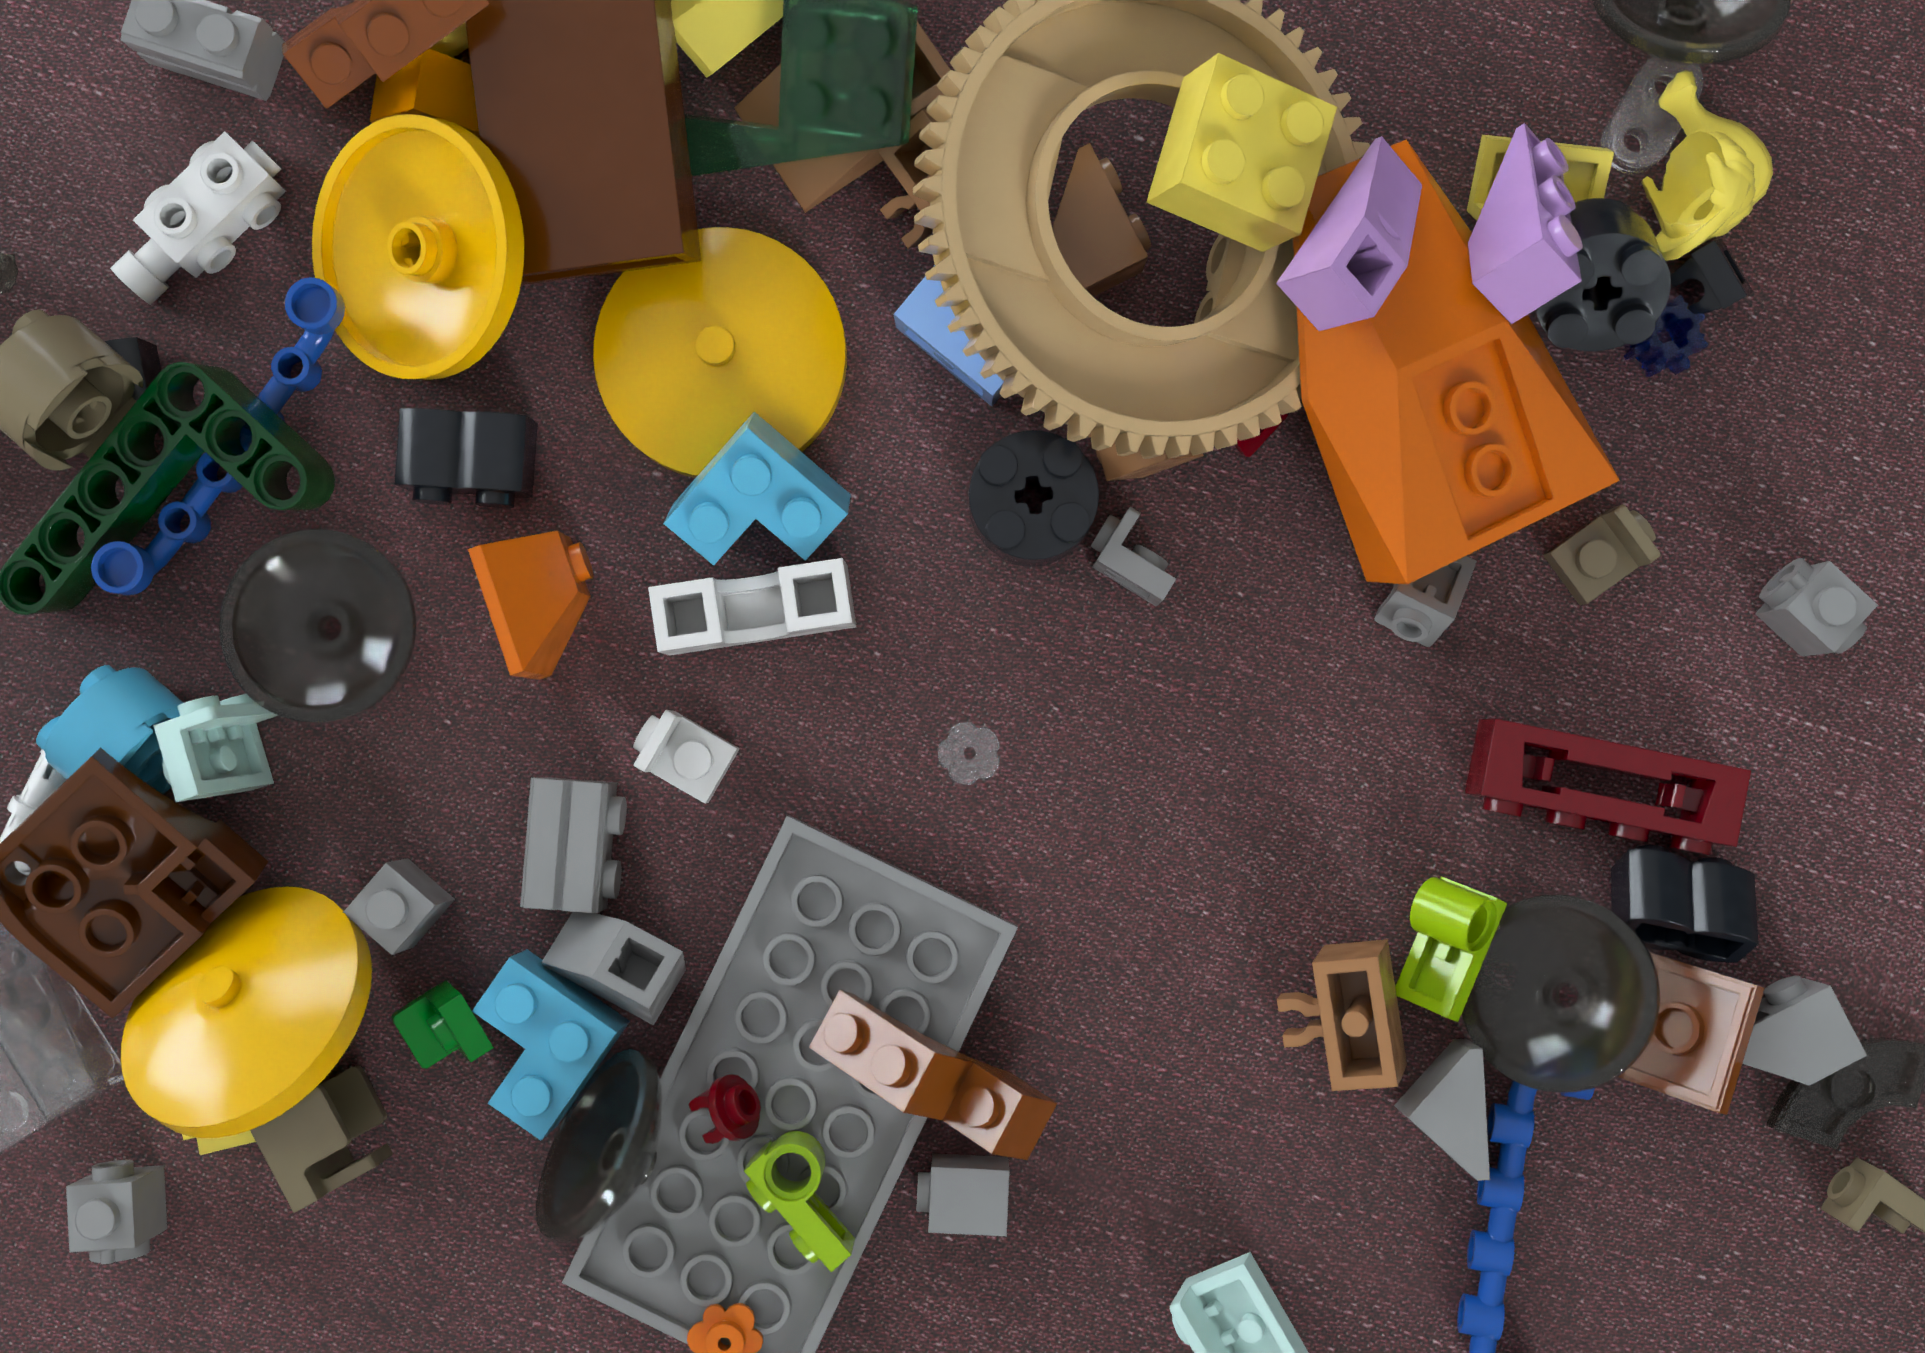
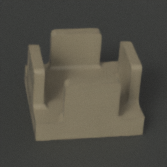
[250,1065,393,1213]

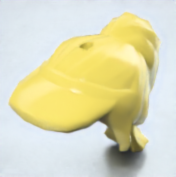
[1641,70,1773,261]

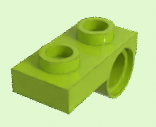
[1395,876,1507,1022]
[744,1131,855,1272]

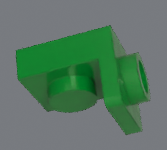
[391,980,494,1069]

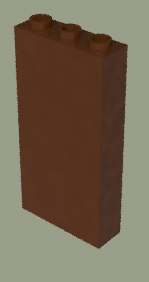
[465,0,701,285]

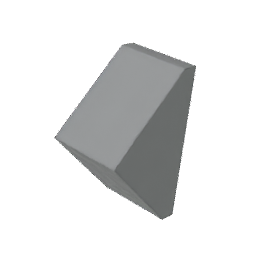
[1394,1039,1490,1181]

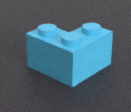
[663,411,851,565]
[472,949,630,1141]

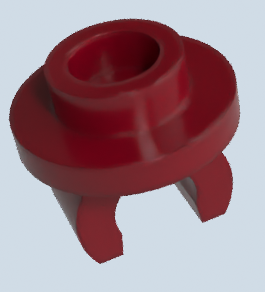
[688,1074,761,1144]

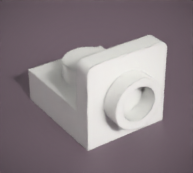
[633,710,740,804]

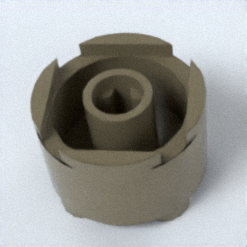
[0,309,143,470]

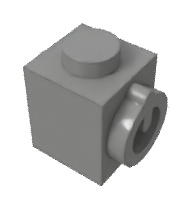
[1755,558,1878,656]
[66,1160,167,1264]

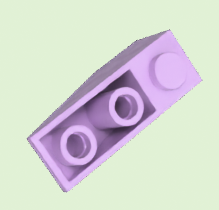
[1468,123,1583,324]
[1276,136,1422,331]

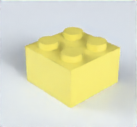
[1146,53,1337,252]

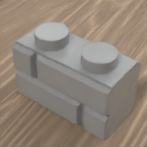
[121,0,285,101]
[520,777,627,913]

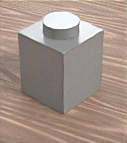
[343,858,455,955]
[916,1153,1010,1237]

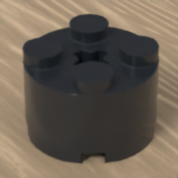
[1535,198,1671,351]
[969,430,1099,567]

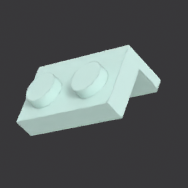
[153,693,286,802]
[1170,1252,1309,1353]

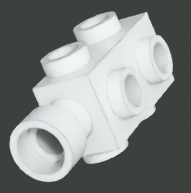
[110,131,286,305]

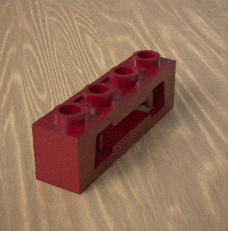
[1465,718,1751,856]

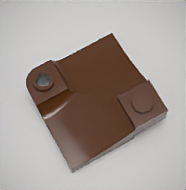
[0,747,269,1019]

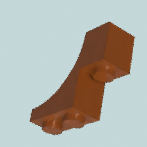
[282,0,489,109]
[809,990,1057,1160]

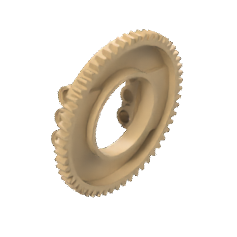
[913,0,1370,459]

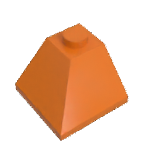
[468,531,594,680]

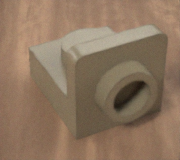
[1543,504,1661,606]
[1821,1157,1925,1234]

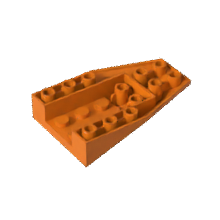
[1293,140,1620,584]

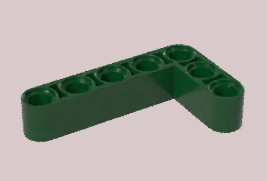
[0,362,335,615]

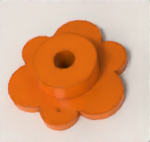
[687,1303,763,1353]

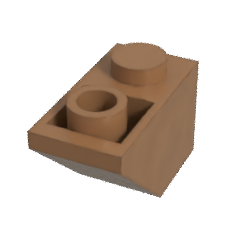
[1052,143,1151,297]

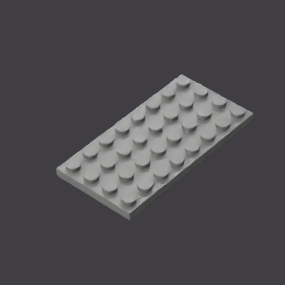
[562,815,1018,1353]

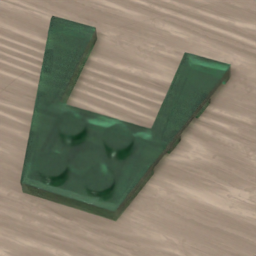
[684,0,918,176]

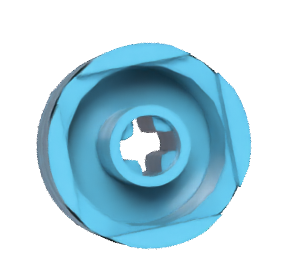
[36,665,183,794]

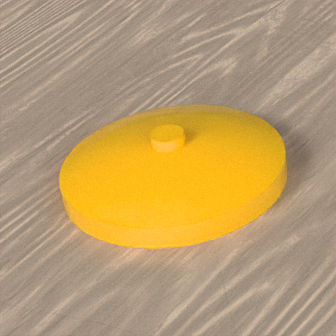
[312,114,524,379]
[593,227,847,478]
[121,887,372,1138]

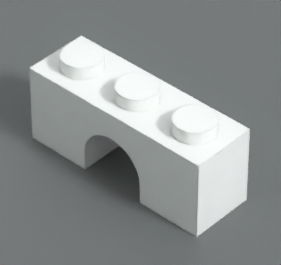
[648,558,856,656]

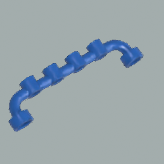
[91,277,345,596]
[1457,1044,1598,1353]

